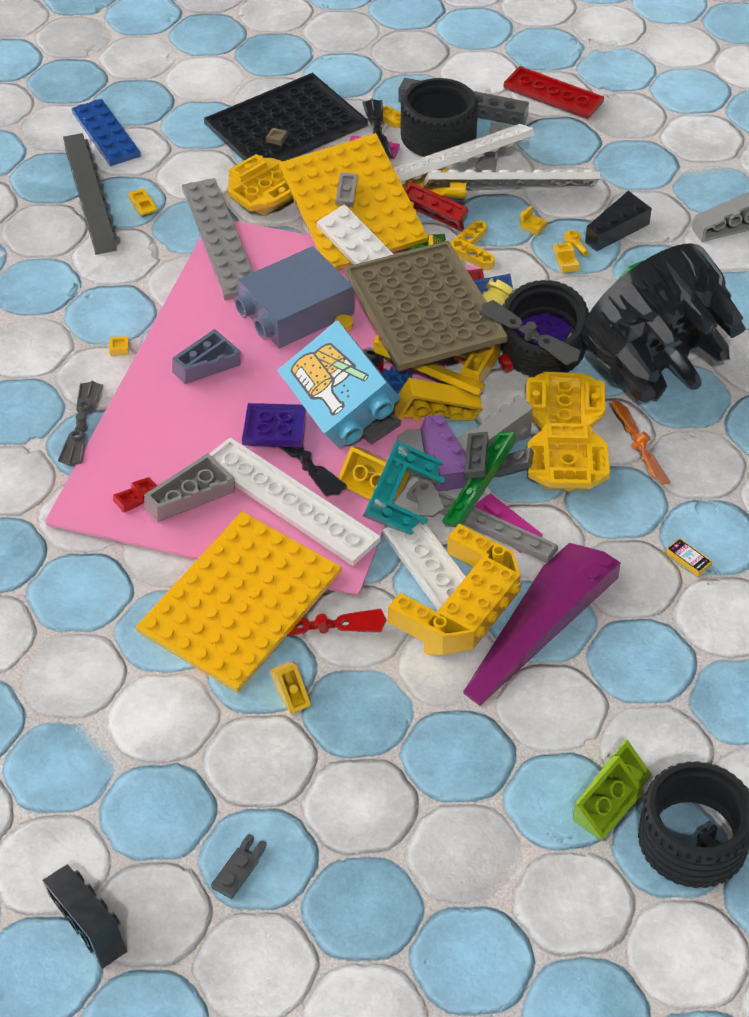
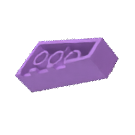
[420,415,468,491]

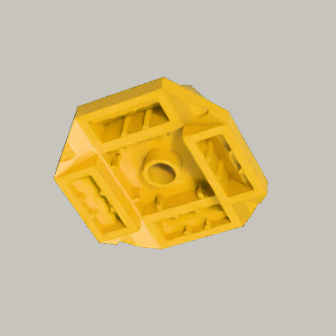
[527,423,610,492]

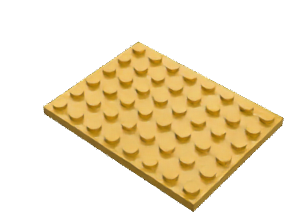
[279,133,428,270]
[135,511,342,693]

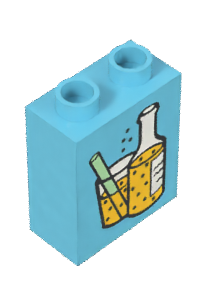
[277,320,401,448]

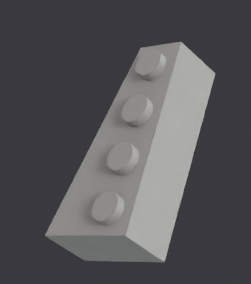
[692,192,749,242]

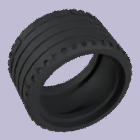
[401,78,478,157]
[501,280,589,377]
[638,761,749,888]

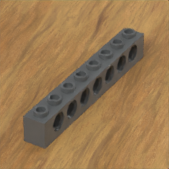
[398,78,529,125]

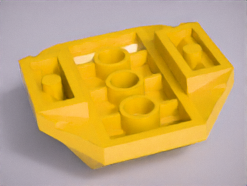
[228,154,293,216]
[526,372,605,429]

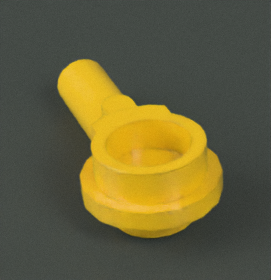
[564,230,589,256]

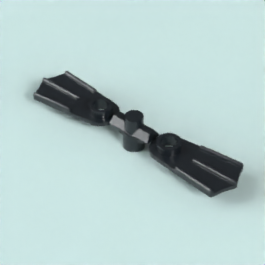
[362,98,393,158]
[277,446,347,497]

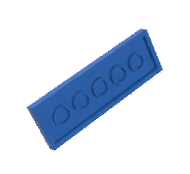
[72,99,141,166]

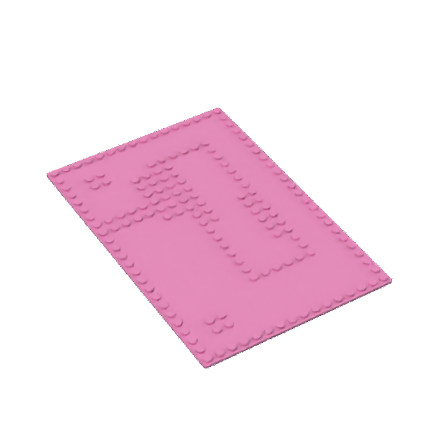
[45,221,481,596]

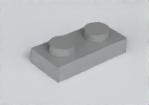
[335,172,358,207]

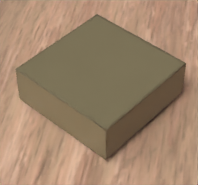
[266,128,288,146]

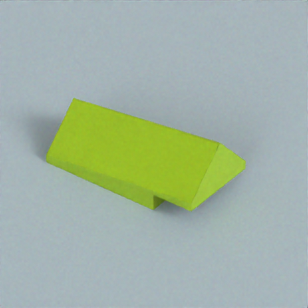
[573,740,652,840]

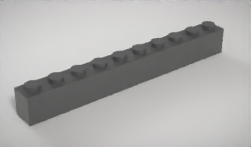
[63,133,118,255]

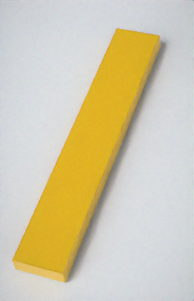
[373,341,486,396]

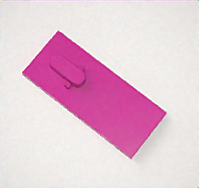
[475,493,543,553]

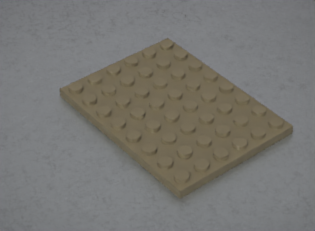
[344,241,508,371]

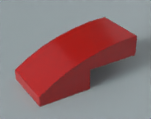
[113,477,157,513]

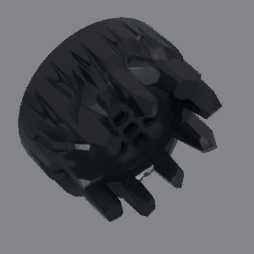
[581,243,746,402]

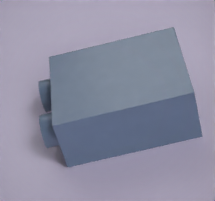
[234,246,354,349]

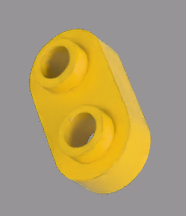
[383,106,401,128]

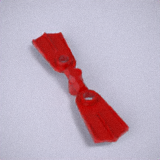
[286,609,387,637]

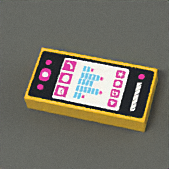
[666,538,712,577]

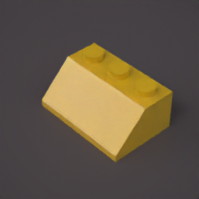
[338,446,410,503]

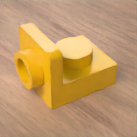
[519,206,547,236]

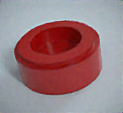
[498,353,513,373]

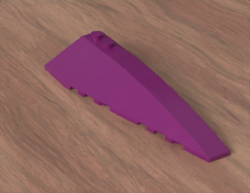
[463,543,621,706]

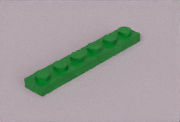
[442,432,518,527]

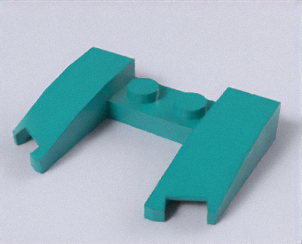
[362,440,445,535]

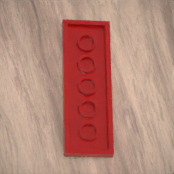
[503,66,604,119]

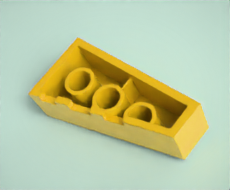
[394,378,483,420]

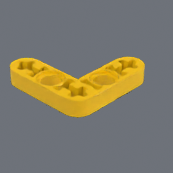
[450,221,495,270]

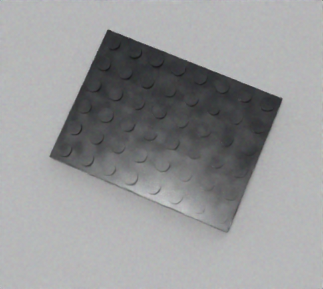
[204,72,368,162]

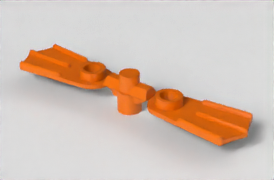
[611,400,671,485]

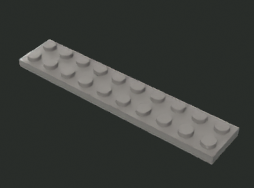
[182,178,253,300]

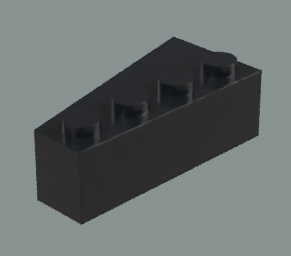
[585,190,652,252]
[42,864,127,969]

